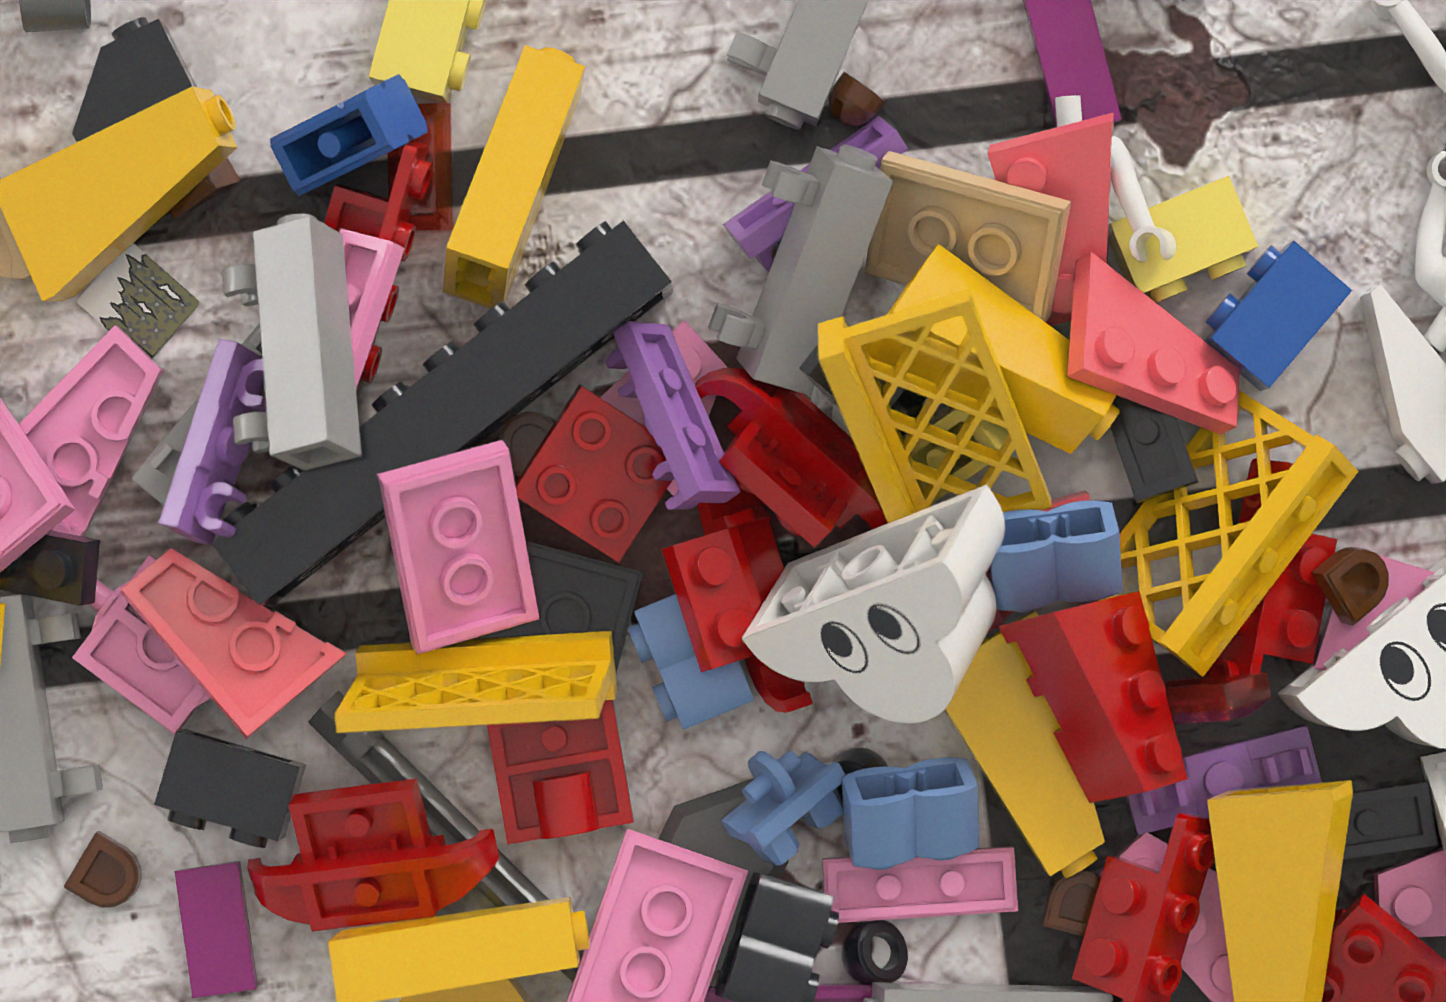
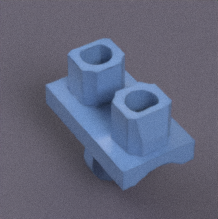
[721,750,845,866]

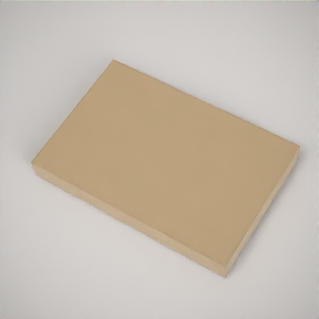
[864,151,1071,323]

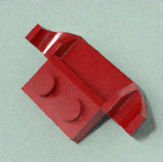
[695,368,888,548]
[662,487,813,713]
[247,778,500,932]

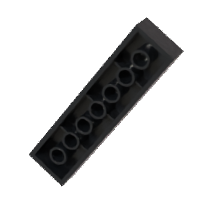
[211,220,673,605]

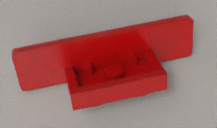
[324,142,433,391]
[1203,458,1337,716]
[1072,813,1215,1002]

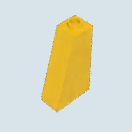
[443,45,585,309]
[0,86,237,302]
[865,244,1120,454]
[944,611,1105,878]
[1207,780,1353,1002]
[328,897,590,1002]

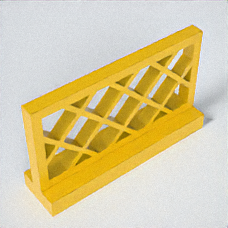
[818,290,1052,523]
[1098,390,1359,677]
[335,631,618,733]

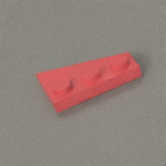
[987,113,1114,326]
[1067,252,1240,435]
[121,548,347,739]

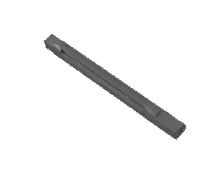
[308,690,584,983]

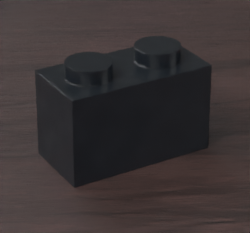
[154,729,306,848]

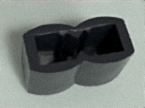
[715,872,839,1002]

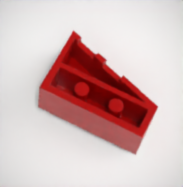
[998,591,1188,803]

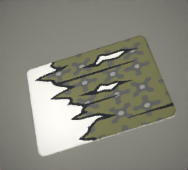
[77,243,199,358]

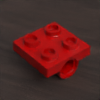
[515,384,672,563]
[487,700,634,845]
[1322,893,1446,1002]

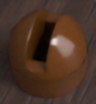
[828,71,885,127]

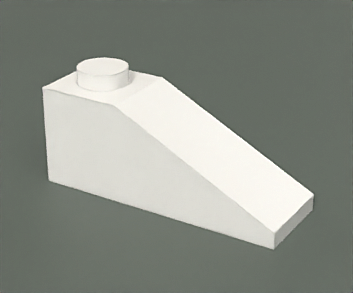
[1360,284,1446,484]

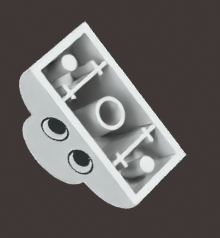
[742,485,1005,723]
[1277,555,1446,749]

